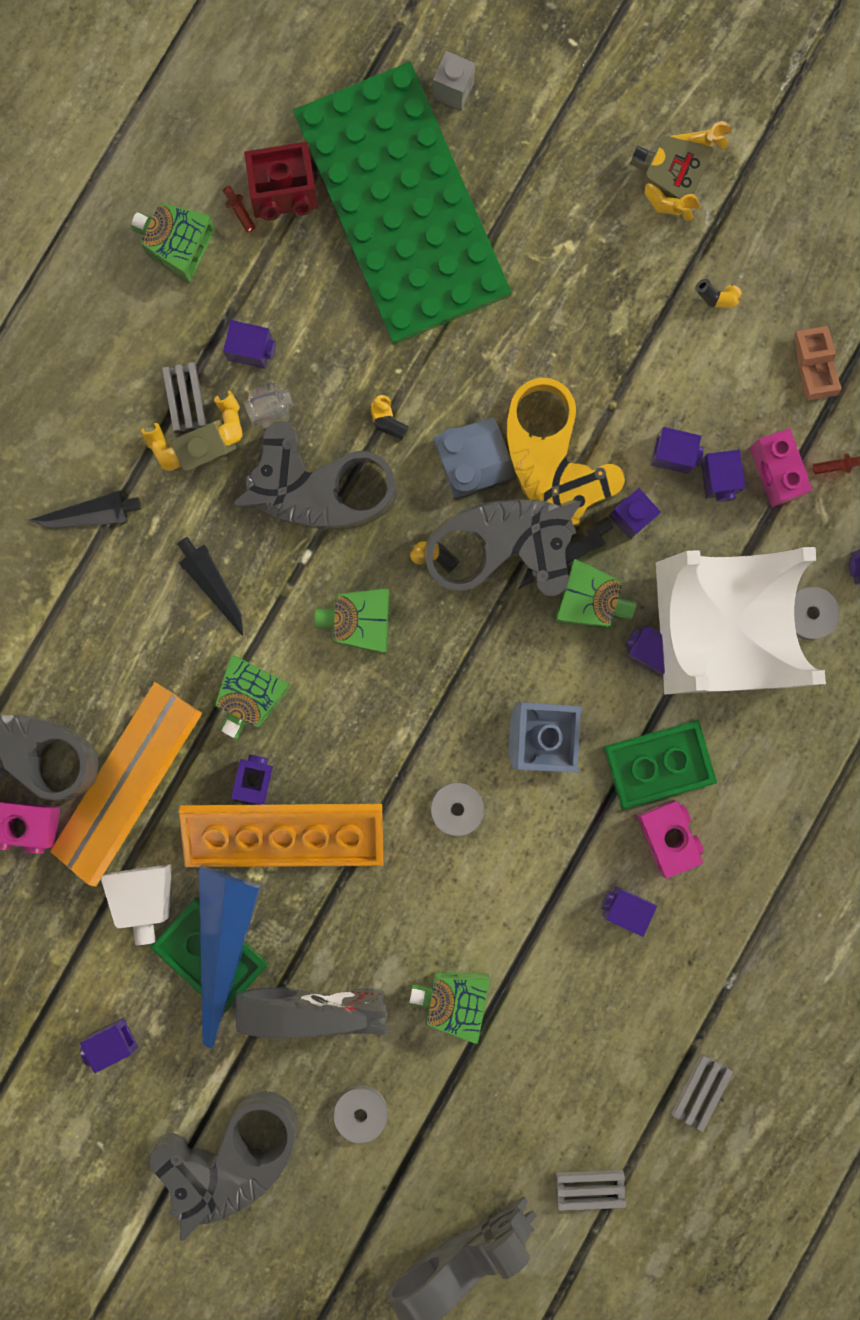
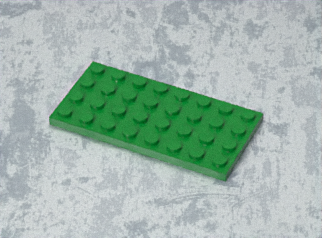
[293,61,512,345]

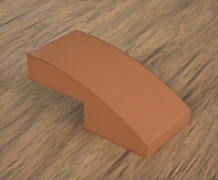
[795,326,842,401]

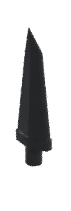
[29,490,141,528]
[518,517,614,589]
[177,537,243,636]

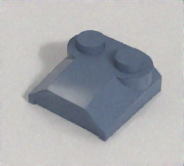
[433,417,515,500]
[508,702,583,773]

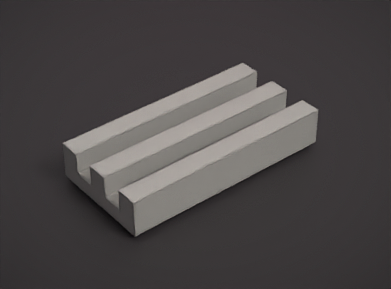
[162,362,207,433]
[671,1053,733,1132]
[556,1170,626,1211]

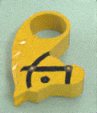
[507,378,625,526]

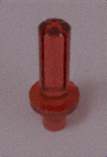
[222,185,256,233]
[812,453,860,475]

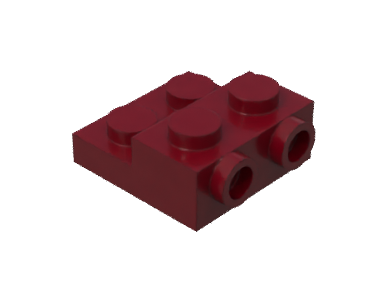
[244,141,319,221]

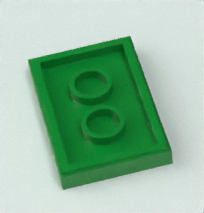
[603,720,717,810]
[150,897,269,1014]

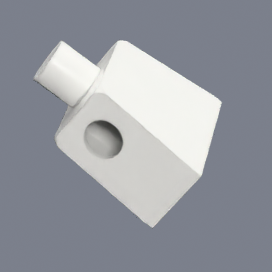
[101,864,172,945]

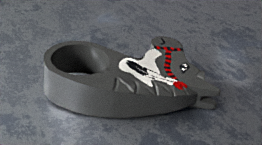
[236,987,388,1038]

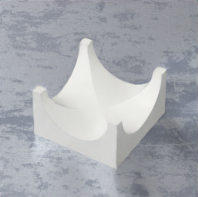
[656,547,826,695]

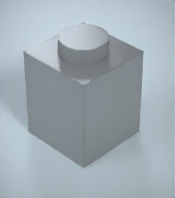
[433,51,476,111]

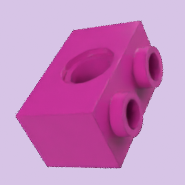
[749,428,812,508]
[635,799,704,879]
[0,800,60,854]

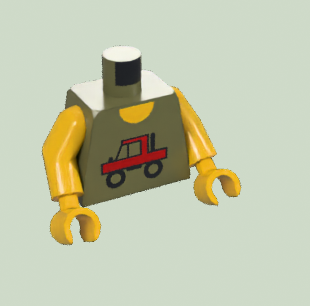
[630,121,732,222]
[141,390,242,473]

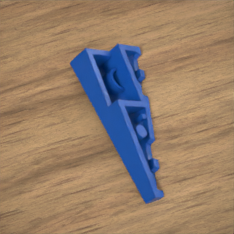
[199,865,262,1049]

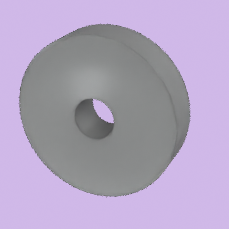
[794,587,839,640]
[431,782,484,836]
[334,1085,388,1143]

